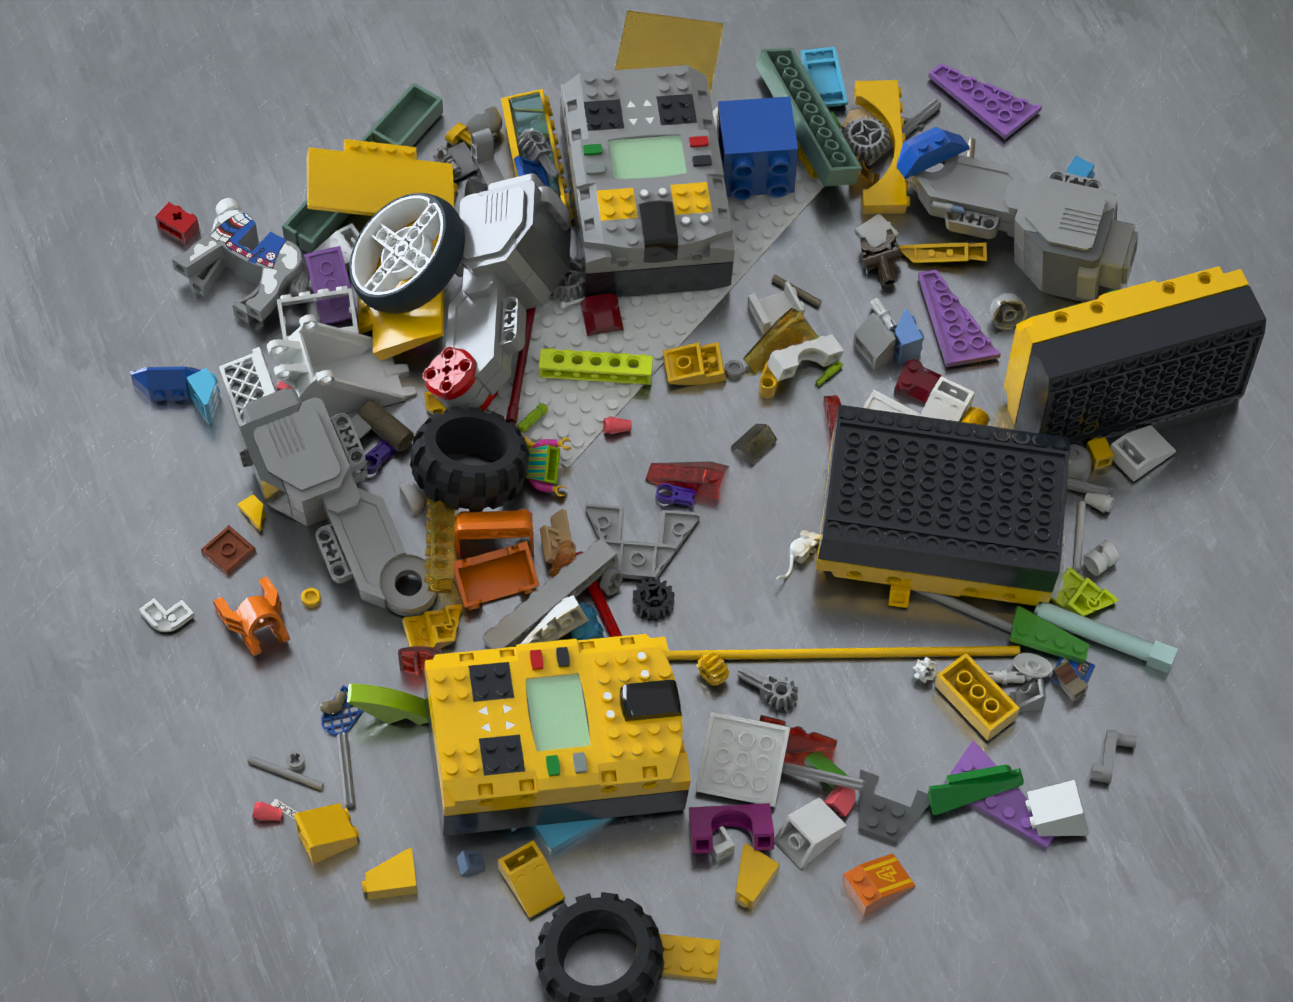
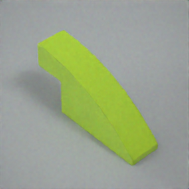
[347,683,428,725]

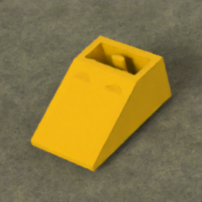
[498,840,565,918]

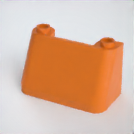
[449,541,540,610]

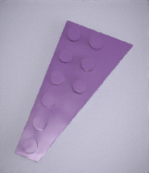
[928,63,1042,139]
[918,270,1001,367]
[943,740,1055,850]

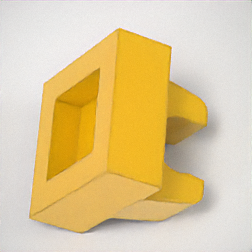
[888,585,910,608]

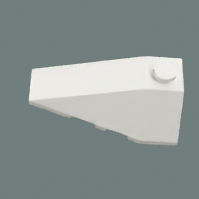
[521,595,589,644]

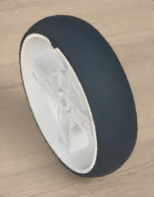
[349,193,465,314]

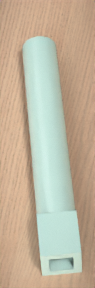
[1034,602,1178,673]

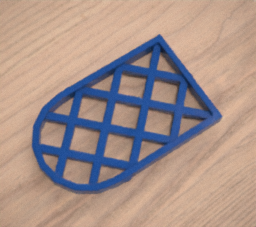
[321,685,363,736]

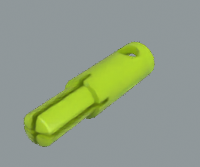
[815,360,843,386]

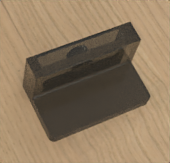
[731,424,778,463]

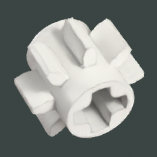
[913,657,938,683]

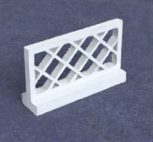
[219,347,276,429]

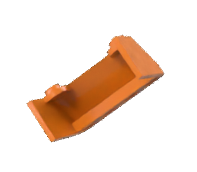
[455,509,534,559]

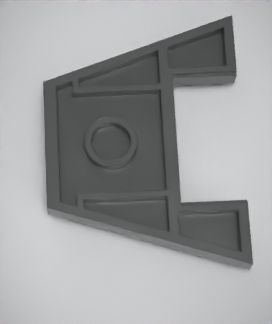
[858,769,930,845]

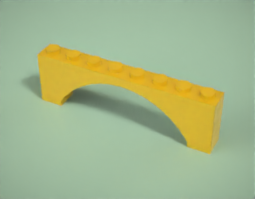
[854,80,910,214]

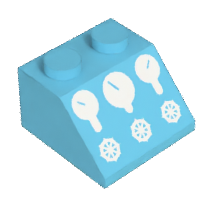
[187,368,220,425]

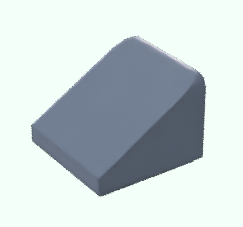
[457,851,485,875]

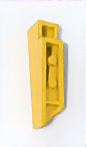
[899,242,987,263]

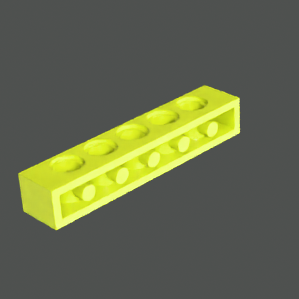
[539,348,653,385]

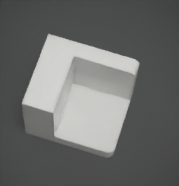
[711,826,735,862]

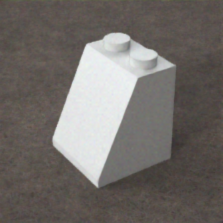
[1025,780,1089,836]
[774,798,847,869]

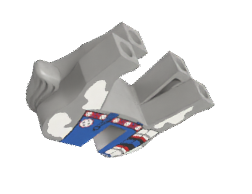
[172,209,310,323]

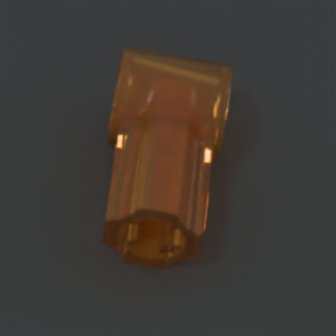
[549,540,576,578]

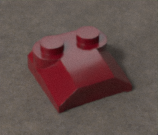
[580,293,624,336]
[894,359,942,405]

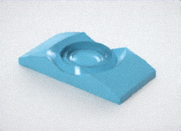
[801,47,848,107]

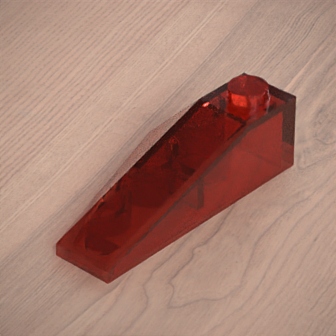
[645,461,729,499]
[759,715,837,754]

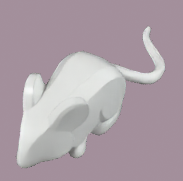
[776,530,820,580]

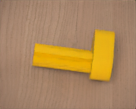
[445,122,471,146]

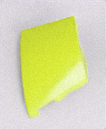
[1050,567,1119,616]

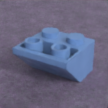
[894,309,924,365]

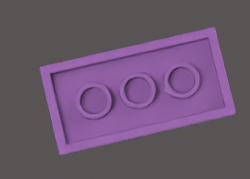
[304,246,358,325]

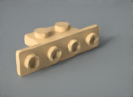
[539,509,575,569]

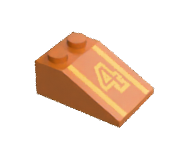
[842,853,916,916]

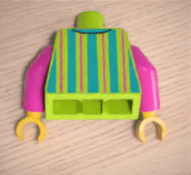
[526,437,572,497]

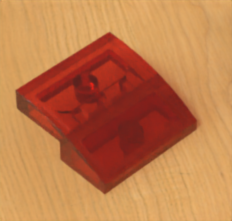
[398,646,441,676]

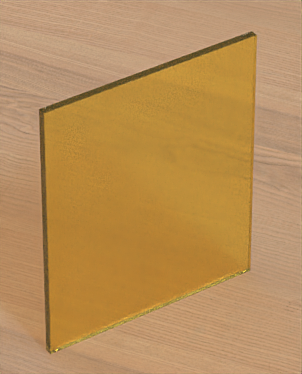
[615,10,724,94]

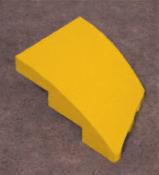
[402,604,462,655]

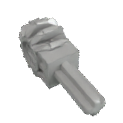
[517,128,560,180]
[737,667,798,711]

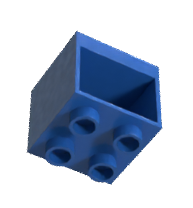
[717,96,798,200]

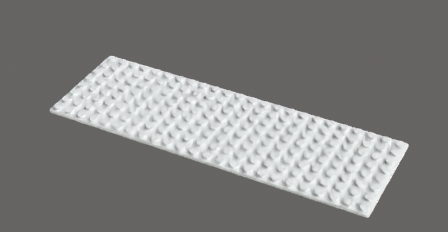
[484,107,824,468]

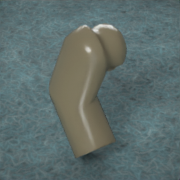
[320,691,347,714]

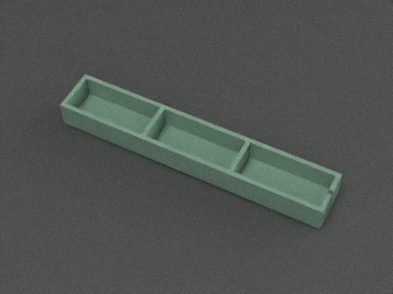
[282,83,443,253]

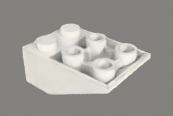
[313,224,360,274]
[921,376,975,422]
[1110,425,1176,482]

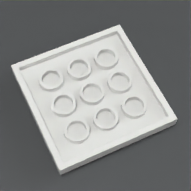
[696,712,790,807]

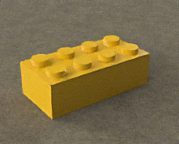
[934,653,1020,741]

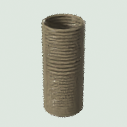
[358,400,414,452]

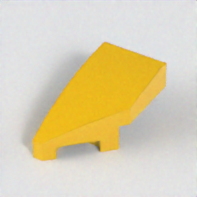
[424,391,446,415]
[237,494,267,531]

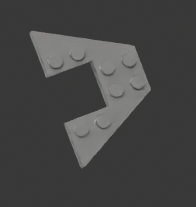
[585,503,700,581]

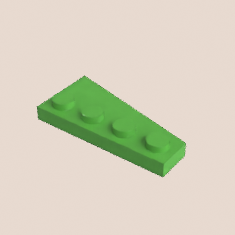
[1009,605,1089,664]

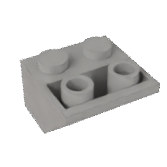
[853,313,896,369]

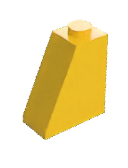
[735,843,780,910]
[362,848,417,900]

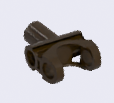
[860,229,903,286]

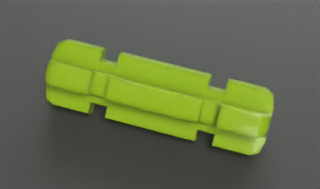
[517,403,548,433]

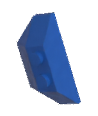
[896,127,970,179]
[130,366,203,401]

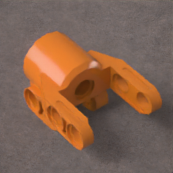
[213,576,290,656]

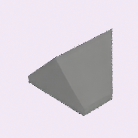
[1010,677,1046,712]

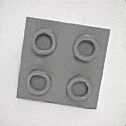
[433,141,477,181]

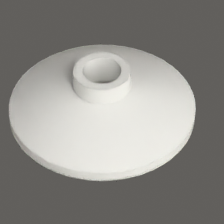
[1014,653,1053,678]

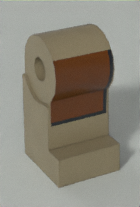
[1052,661,1088,702]

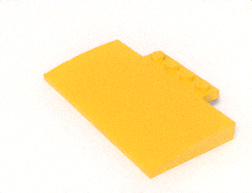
[306,139,454,221]
[358,224,444,361]

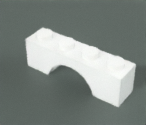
[767,334,844,381]

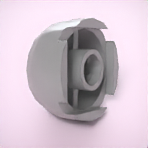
[467,107,503,140]
[989,293,1028,330]
[1068,444,1092,481]

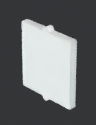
[855,213,898,248]

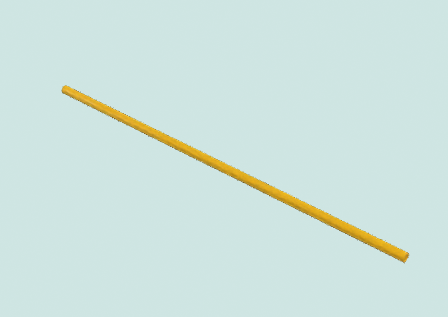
[669,646,1020,661]

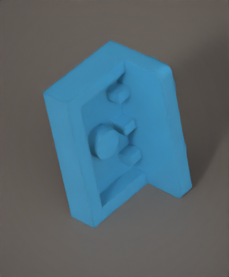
[571,602,604,641]

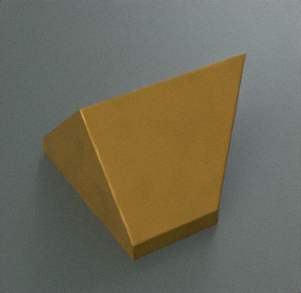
[849,155,880,189]

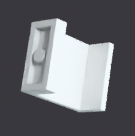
[747,281,805,334]

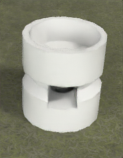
[1083,540,1120,576]

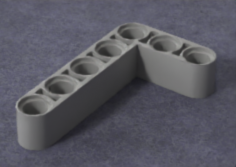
[471,128,504,190]

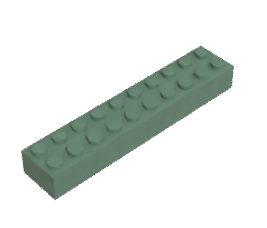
[756,48,862,186]

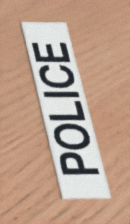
[271,799,297,819]

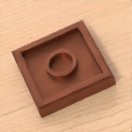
[201,525,256,576]

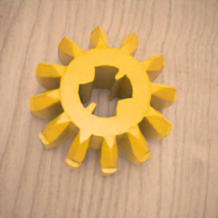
[697,652,730,686]

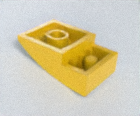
[663,342,727,385]

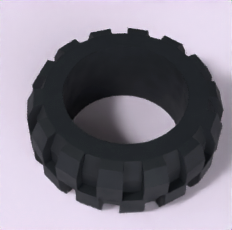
[410,407,529,512]
[535,892,665,1002]

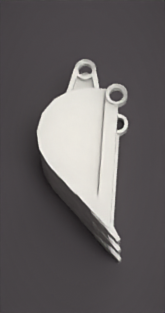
[267,314,417,416]

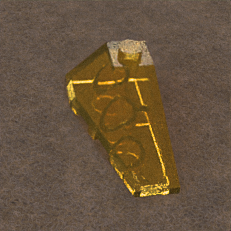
[743,308,819,373]

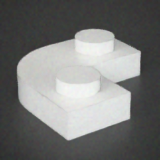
[139,598,195,632]

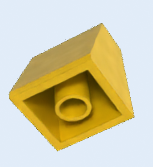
[294,803,360,865]

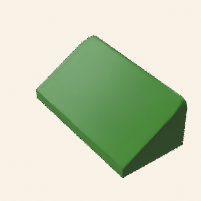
[804,750,847,789]

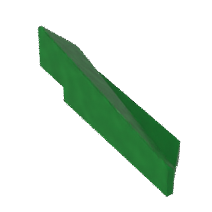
[927,764,1024,815]

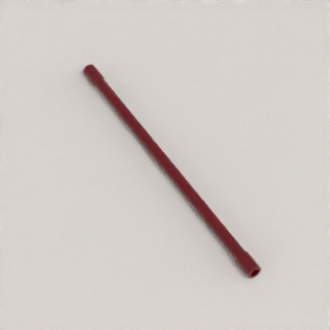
[505,307,536,424]

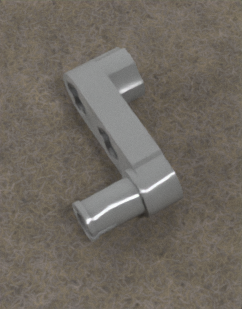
[1090,729,1137,783]

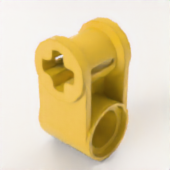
[758,362,782,399]

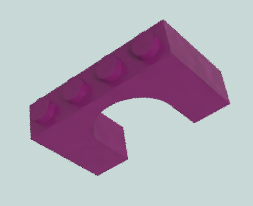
[689,803,774,854]

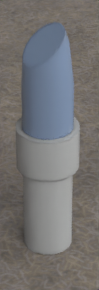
[932,201,967,214]

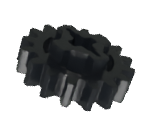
[632,577,675,618]

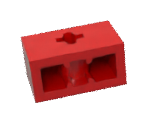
[155,202,199,244]

